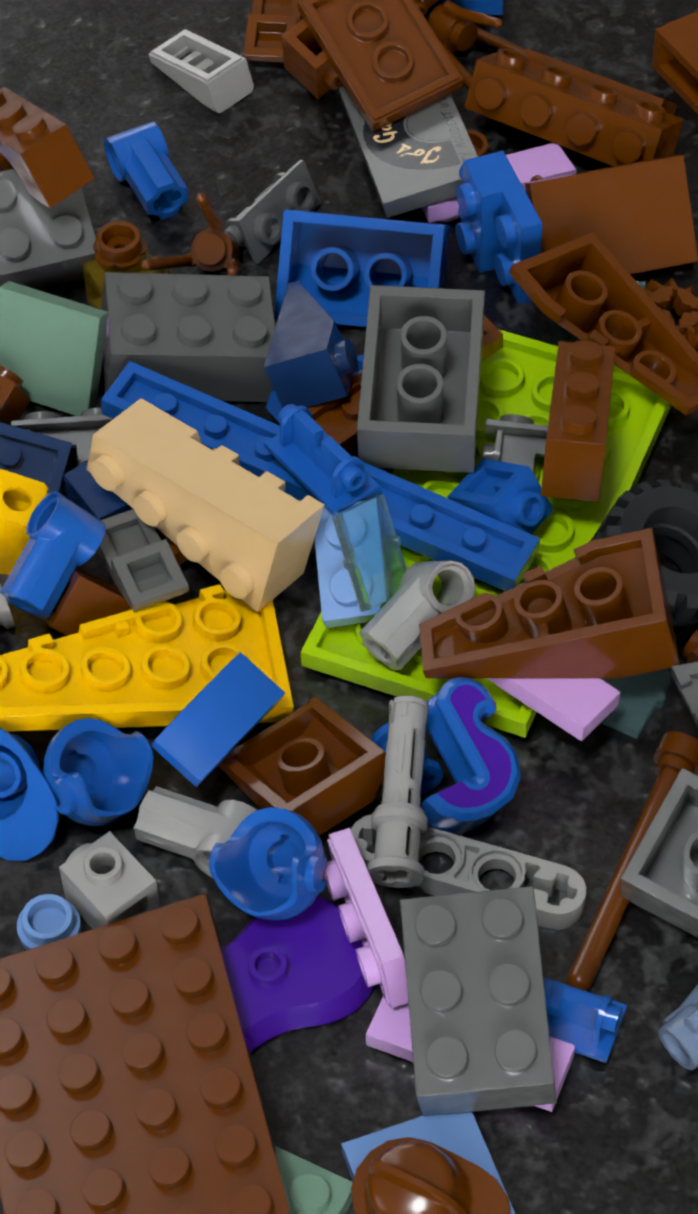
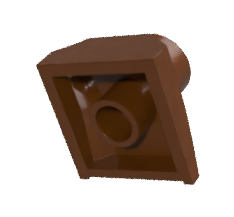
[219,696,386,836]

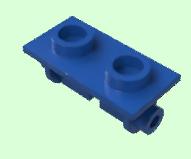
[264,404,380,514]
[544,977,627,1063]

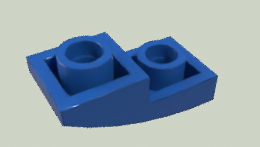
[151,652,285,788]

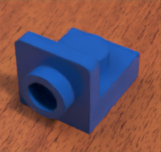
[447,458,553,535]

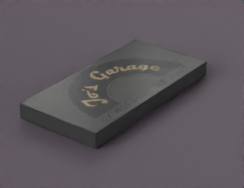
[338,86,478,218]

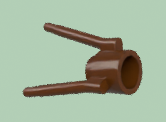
[427,0,526,89]
[141,193,243,276]

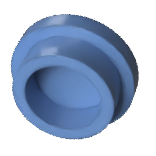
[17,894,81,950]

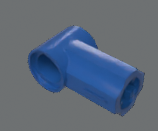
[104,121,189,220]
[0,491,106,618]

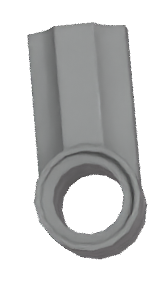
[359,560,475,670]
[134,786,257,878]

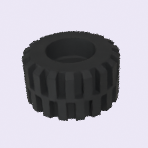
[591,479,698,642]

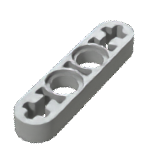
[351,814,587,930]

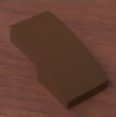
[243,0,302,63]

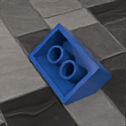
[274,210,450,327]

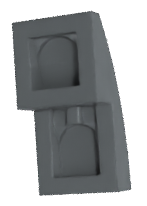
[97,509,189,612]

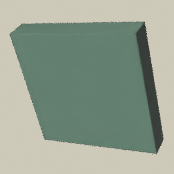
[0,281,108,416]

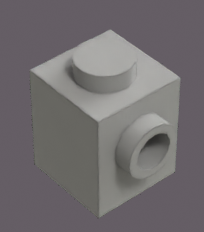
[59,831,160,929]

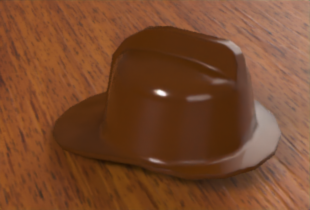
[351,1137,511,1214]

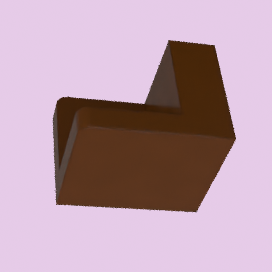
[43,567,132,636]

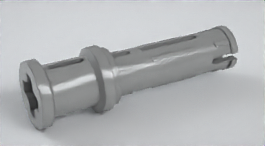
[367,696,429,888]

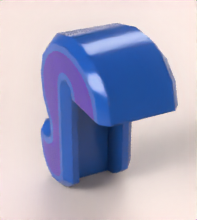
[420,677,521,835]

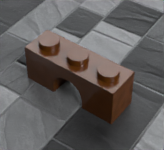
[0,87,95,208]
[541,340,616,502]

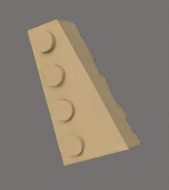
[86,398,325,612]

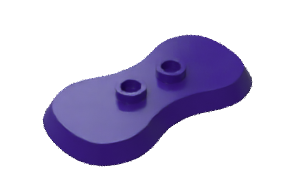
[222,896,376,1054]

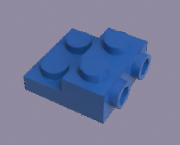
[455,151,542,304]

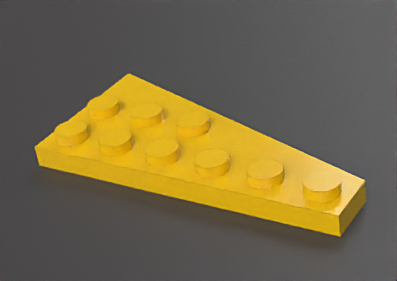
[0,584,294,732]

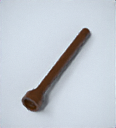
[567,731,698,991]

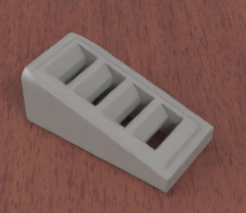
[148,29,254,113]

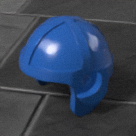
[43,718,154,826]
[209,807,327,920]

